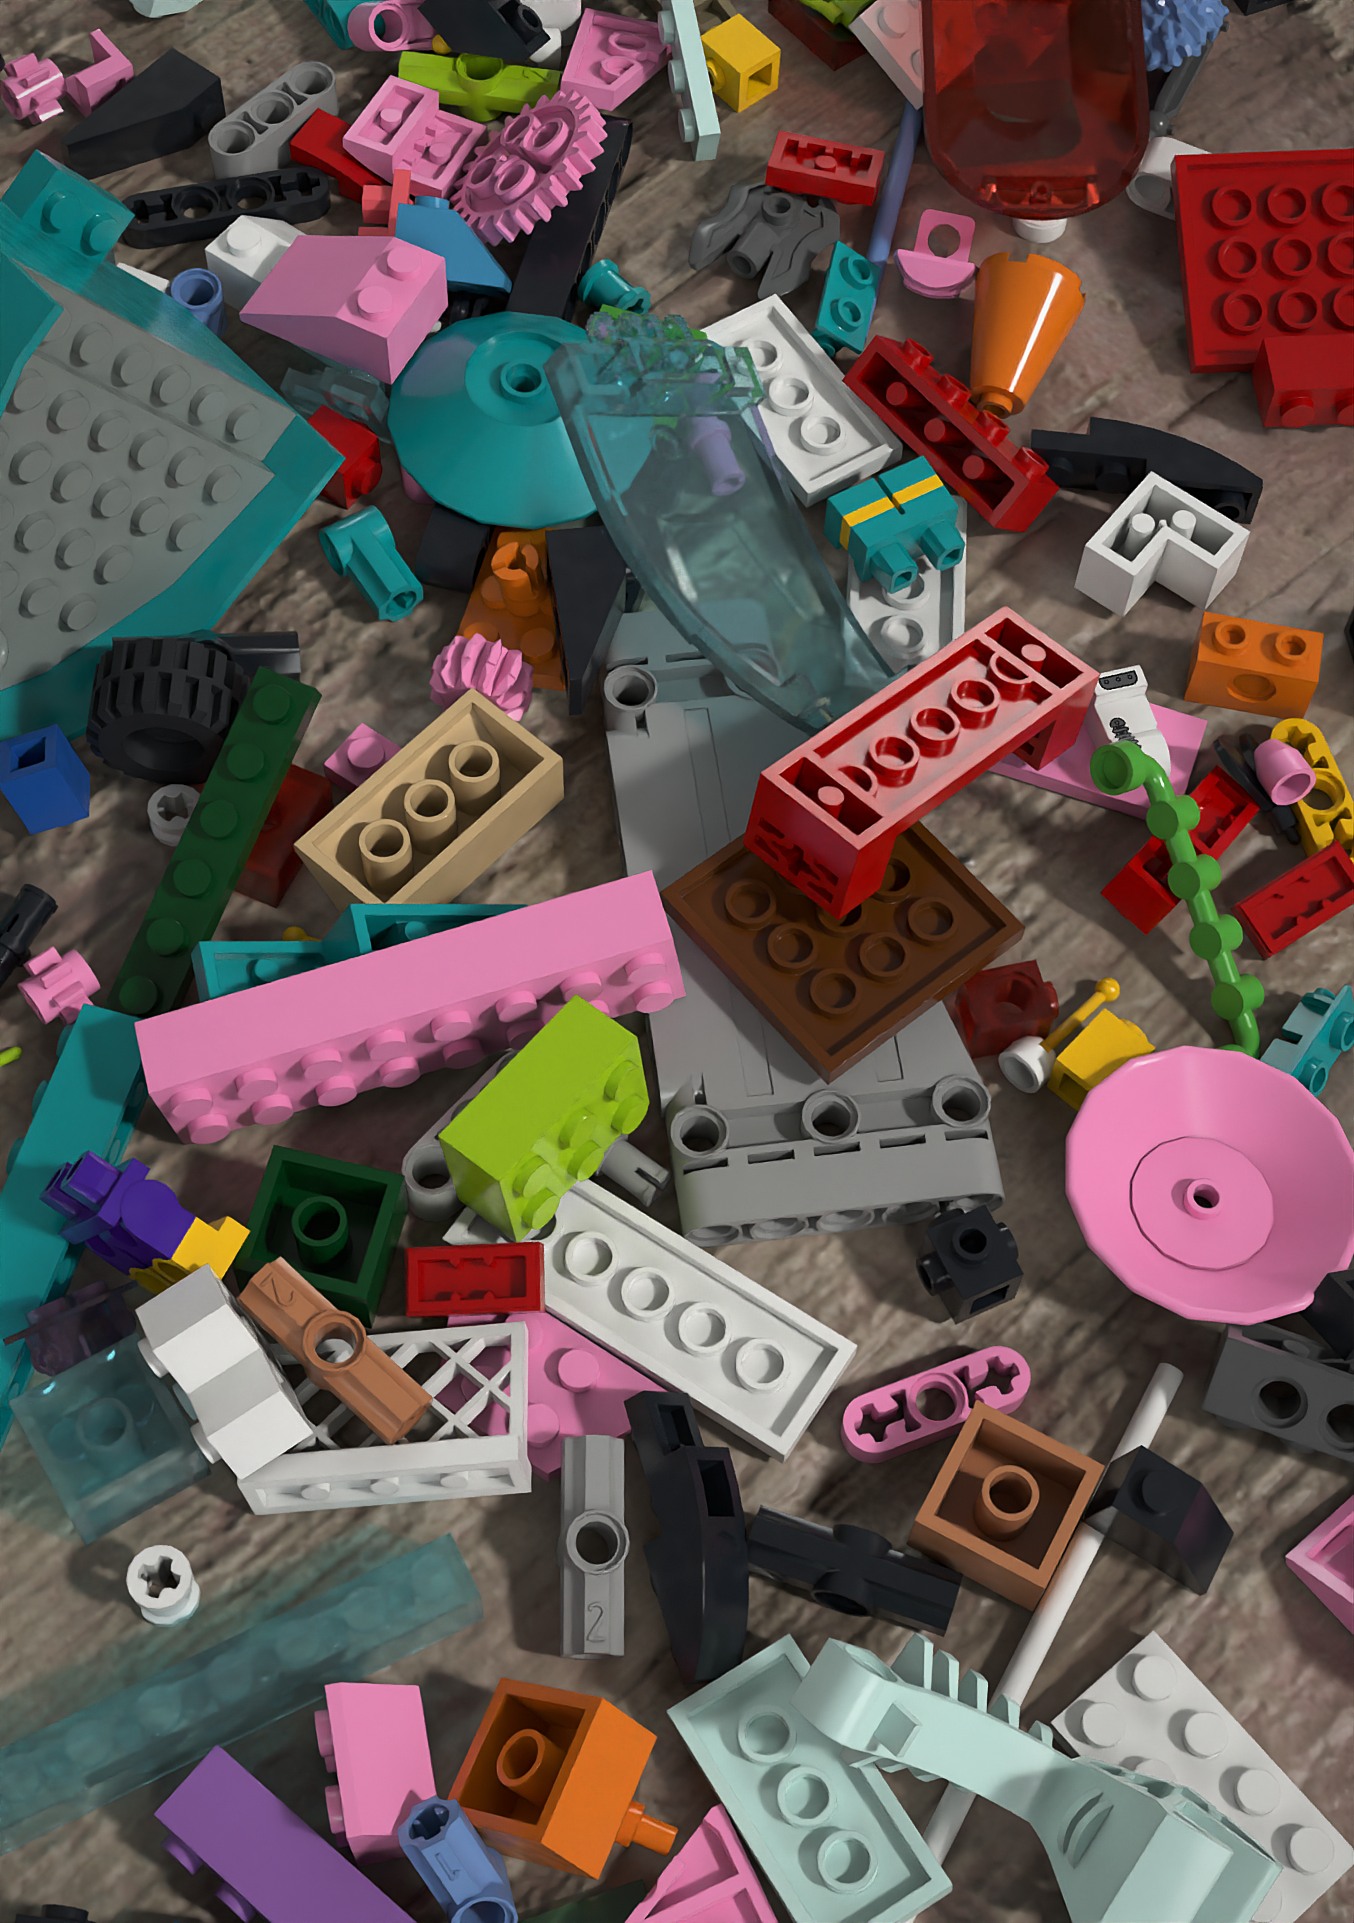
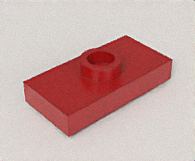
[1230,840,1354,961]
[405,1241,545,1319]

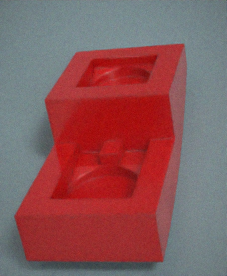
[289,108,393,204]

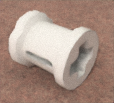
[126,1545,201,1628]

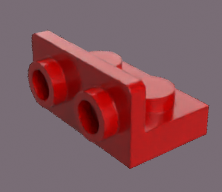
[765,130,885,206]

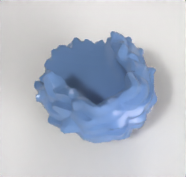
[1090,0,1229,77]

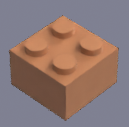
[906,1400,1105,1612]

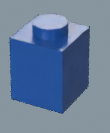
[0,724,90,835]

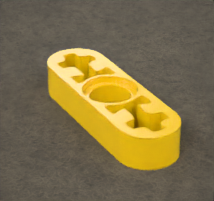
[1269,718,1354,864]

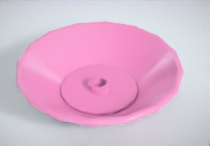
[1065,1045,1354,1326]

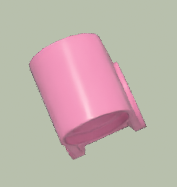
[347,0,438,52]

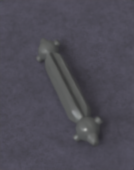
[1132,21,1229,147]

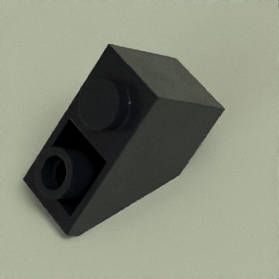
[417,0,551,62]

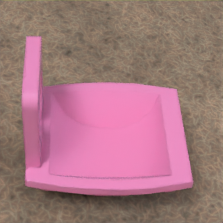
[894,209,979,299]

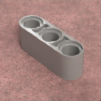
[208,61,340,180]

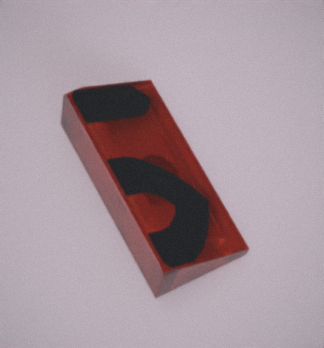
[767,0,868,71]

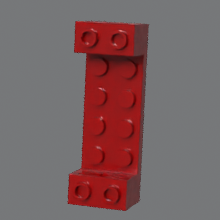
[742,606,1101,920]

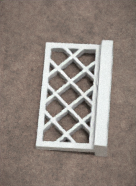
[237,1321,532,1515]

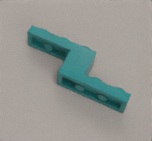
[191,904,528,1003]

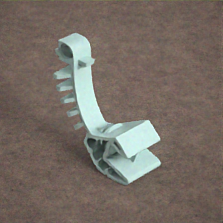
[789,1633,1284,1923]

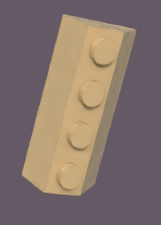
[294,688,564,914]

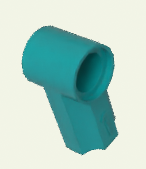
[318,505,424,622]

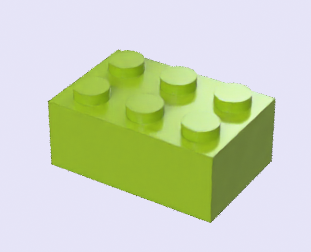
[438,994,650,1243]

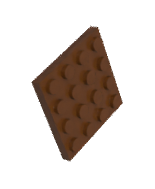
[660,820,1025,1085]

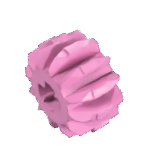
[429,633,534,722]

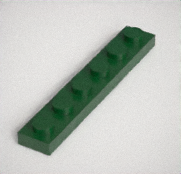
[103,666,322,1019]

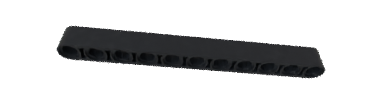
[415,113,633,595]

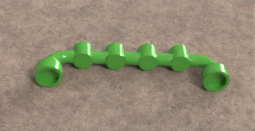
[1090,740,1264,1060]

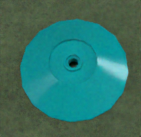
[386,311,652,530]

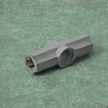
[555,1435,630,1660]

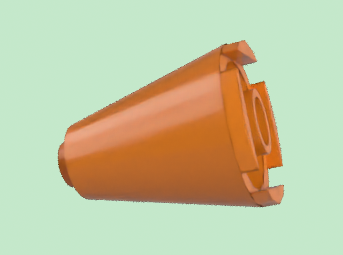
[969,252,1086,419]

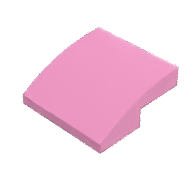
[343,75,488,200]

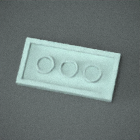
[666,1634,953,1923]

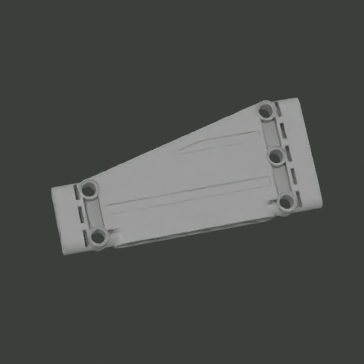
[598,602,1006,1248]

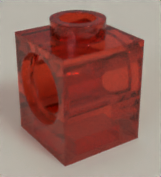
[954,959,1059,1059]

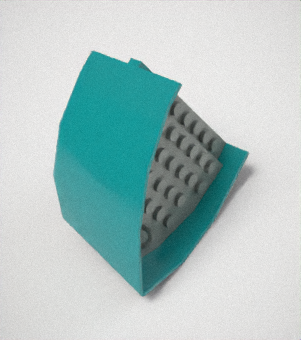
[0,149,346,742]

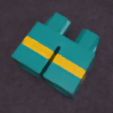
[823,455,965,594]

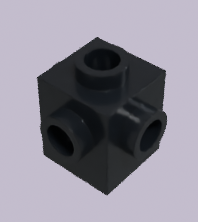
[916,1205,1024,1325]

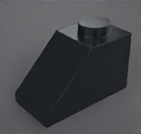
[1082,1445,1234,1596]

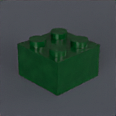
[232,1145,409,1329]

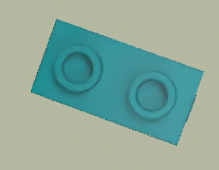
[810,240,881,358]
[1260,984,1354,1097]

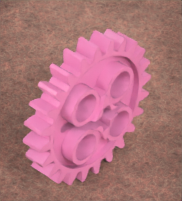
[450,90,607,247]

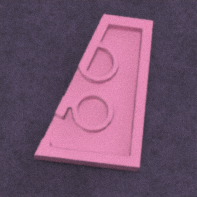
[560,8,673,111]

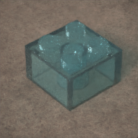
[8,1332,212,1545]

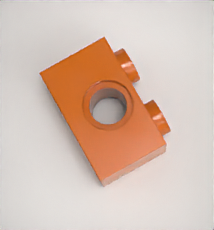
[1184,611,1324,719]

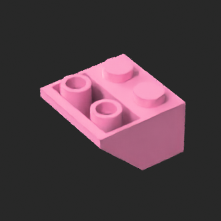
[314,1682,438,1867]

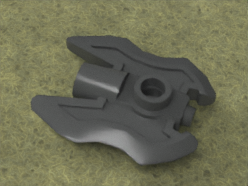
[688,176,840,302]

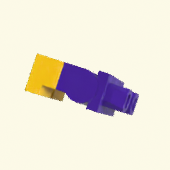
[39,1150,250,1296]

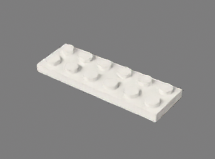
[442,1179,858,1464]

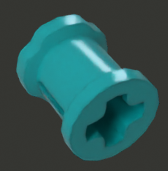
[577,259,651,315]

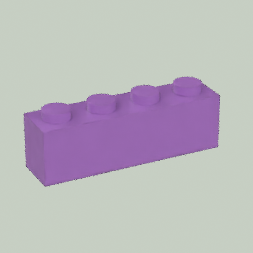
[154,1744,417,1923]

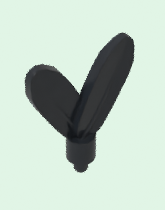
[1213,731,1302,845]

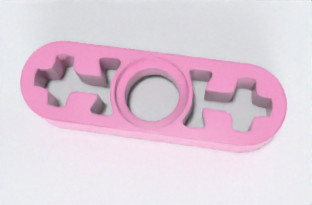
[840,1346,1031,1463]

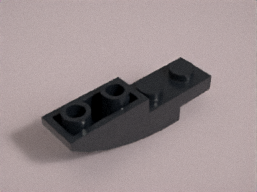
[1028,417,1263,524]
[624,1390,749,1685]

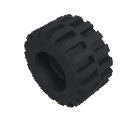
[86,637,251,785]

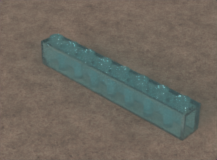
[0,1532,484,1856]

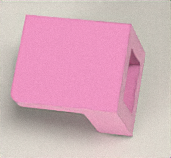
[64,29,135,118]

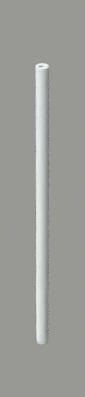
[905,1363,1184,1923]

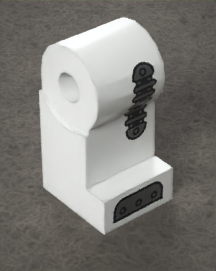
[1083,665,1171,786]

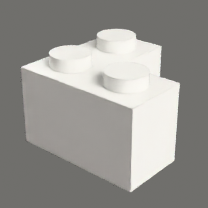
[1074,471,1250,618]
[135,1263,313,1480]

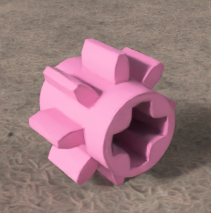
[0,53,67,125]
[18,946,101,1026]

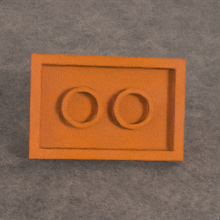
[456,525,565,691]

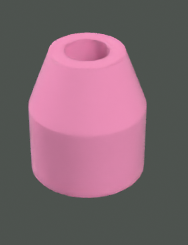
[1254,739,1316,805]

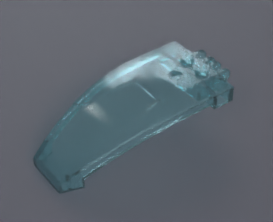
[543,312,917,737]

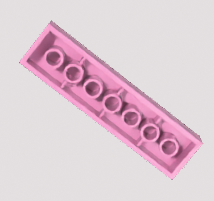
[134,870,686,1145]

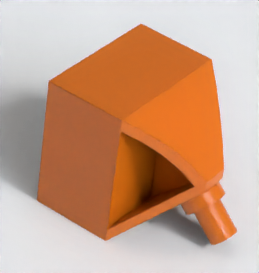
[447,1677,678,1880]

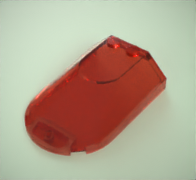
[918,0,1150,221]

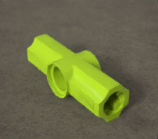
[398,51,563,122]

